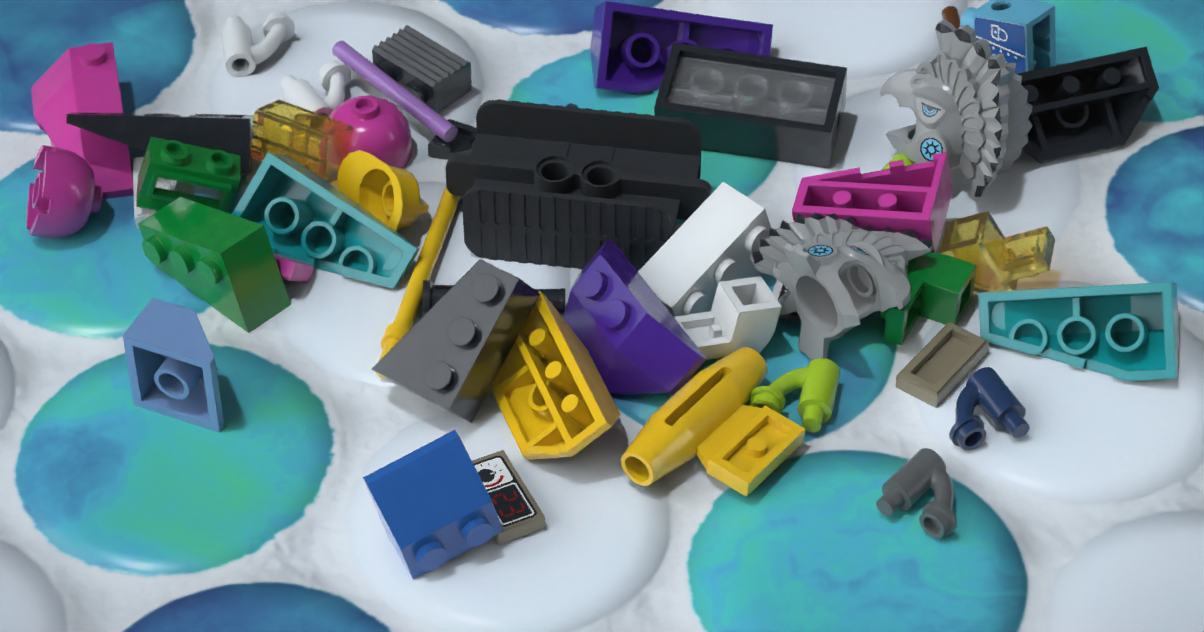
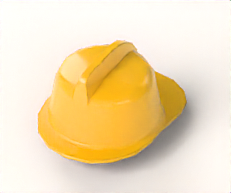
[337,150,429,232]

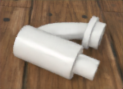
[221,12,295,77]
[280,60,351,133]

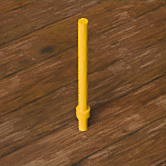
[375,186,461,379]

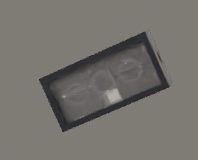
[654,43,847,169]

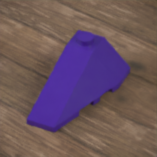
[590,1,773,94]

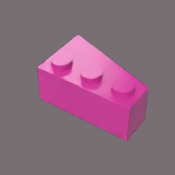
[791,152,953,253]

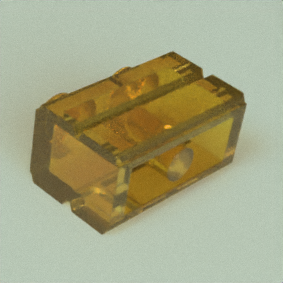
[251,100,353,184]

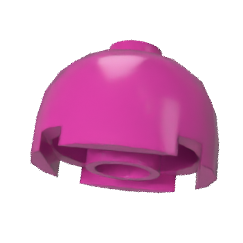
[323,96,412,174]
[26,145,103,238]

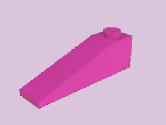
[31,42,134,200]

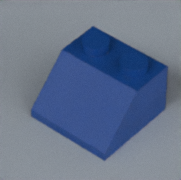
[363,430,504,579]

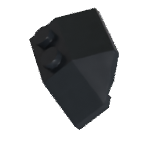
[1017,46,1159,164]

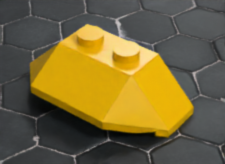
[491,291,621,460]

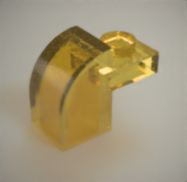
[940,211,1055,293]

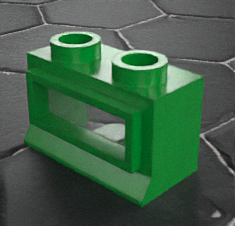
[136,137,240,213]

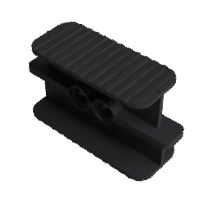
[445,99,711,271]

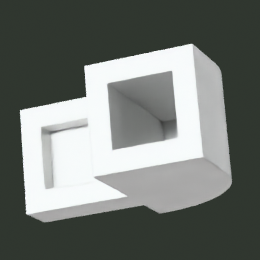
[674,276,782,361]

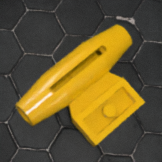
[621,347,805,497]

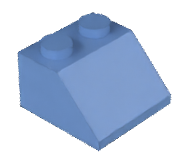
[123,298,224,433]

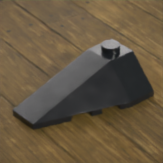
[66,112,254,181]

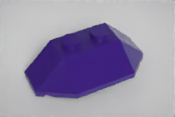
[563,239,707,395]

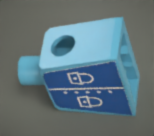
[960,0,1056,74]

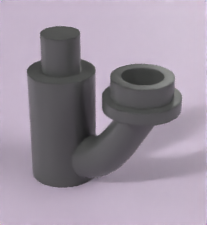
[876,448,957,538]

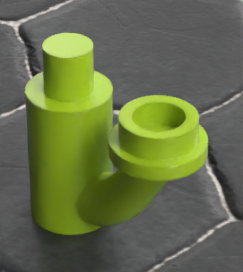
[748,358,840,432]

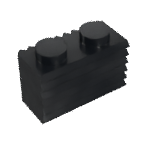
[372,25,472,113]

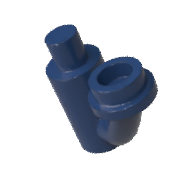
[949,367,1030,450]

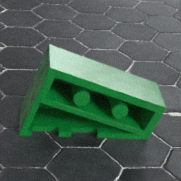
[138,197,291,333]

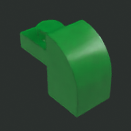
[880,252,976,345]

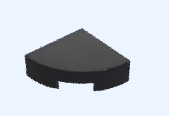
[428,119,477,159]

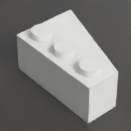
[638,182,771,317]

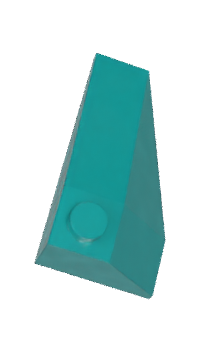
[978,282,1179,381]

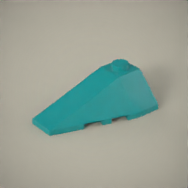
[232,152,420,289]

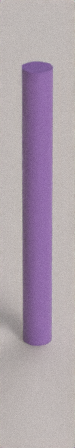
[332,41,458,142]

